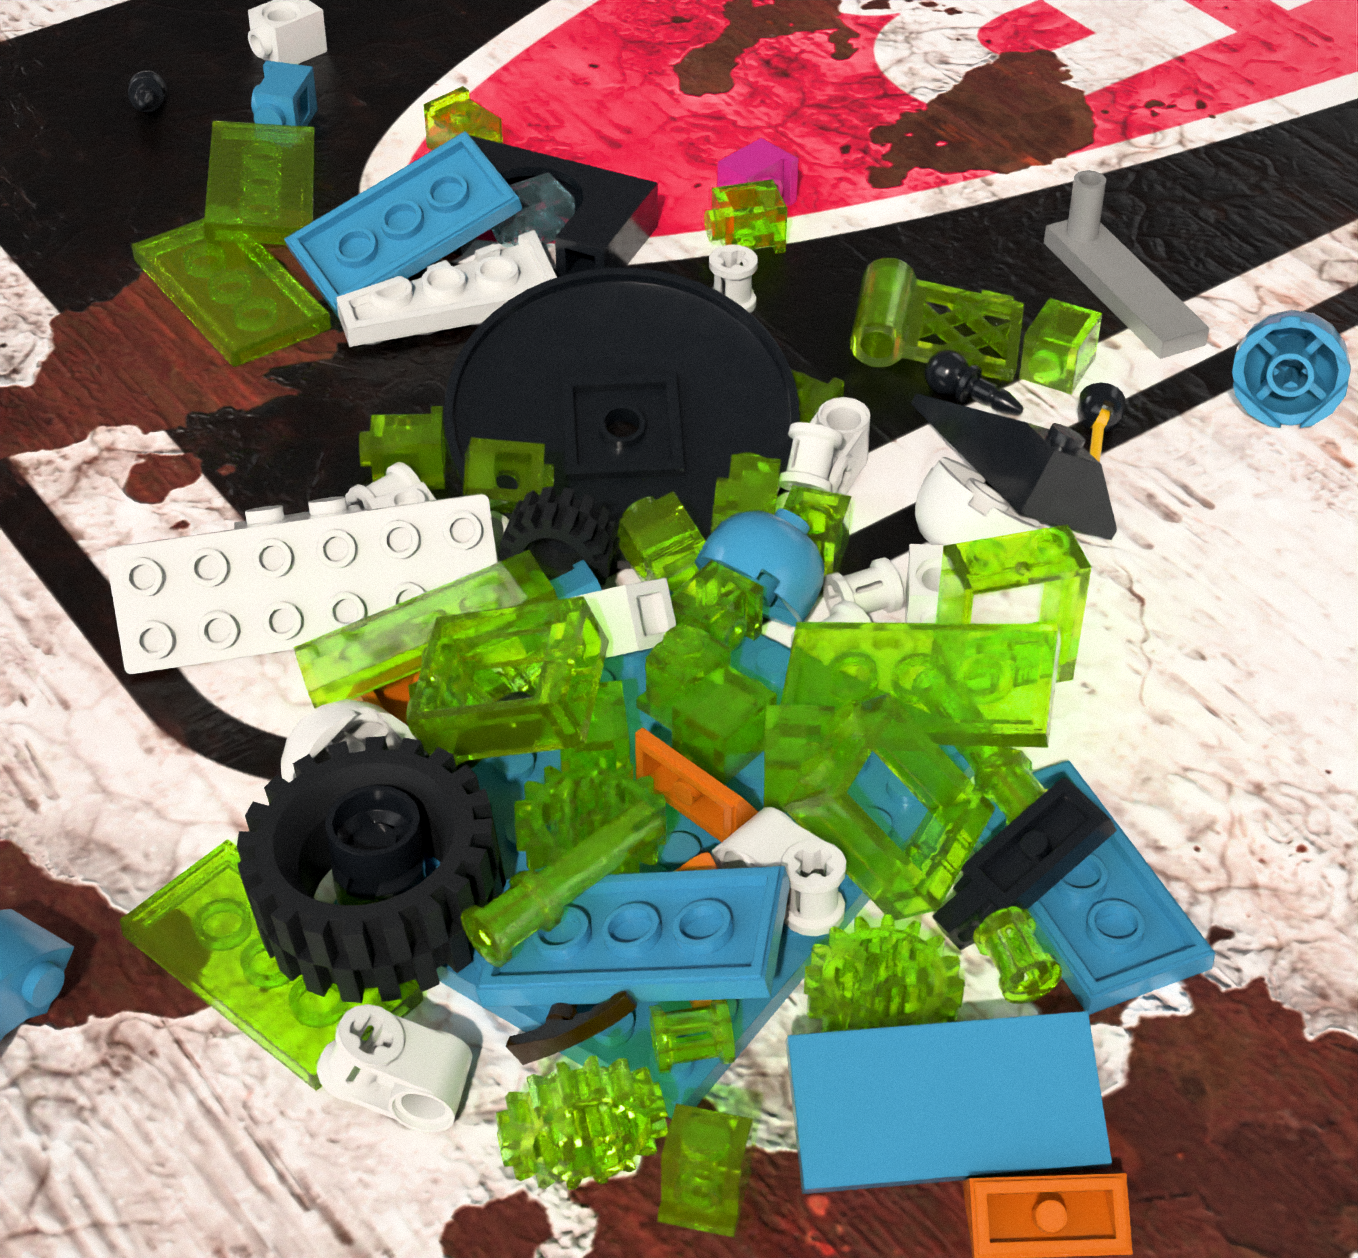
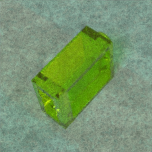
[932,524,1092,702]
[406,596,609,762]
[783,693,996,921]

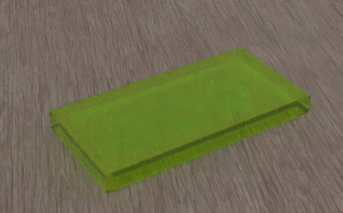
[204,121,314,245]
[132,210,331,367]
[293,550,562,709]
[776,622,1061,748]
[119,839,423,1091]

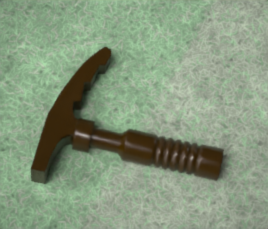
[505,991,637,1065]

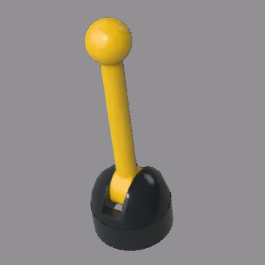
[1077,382,1125,462]

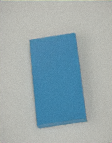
[284,131,522,320]
[949,760,1216,1015]
[475,866,790,1007]
[785,1011,1112,1194]

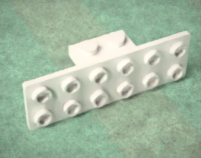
[106,493,504,674]

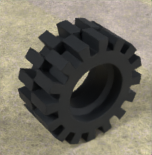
[499,486,620,591]

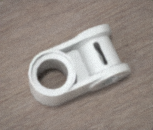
[783,397,870,507]
[711,807,846,936]
[317,1004,473,1133]

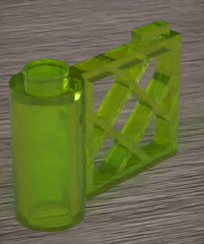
[850,258,1024,382]

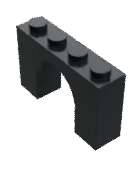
[451,136,658,277]

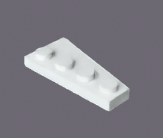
[336,230,557,347]

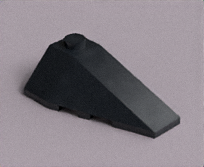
[911,394,1117,540]

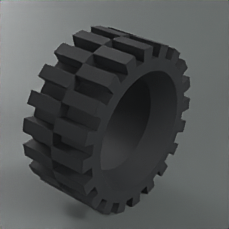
[236,736,506,1003]

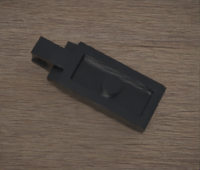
[932,777,1117,951]

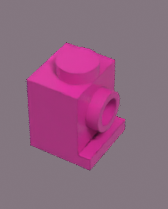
[717,138,798,222]

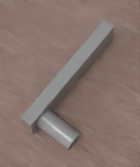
[1044,170,1209,359]

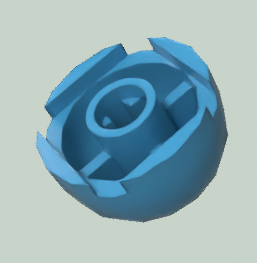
[1232,309,1351,428]
[694,508,825,627]

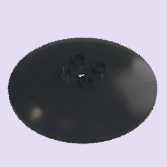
[444,267,800,569]

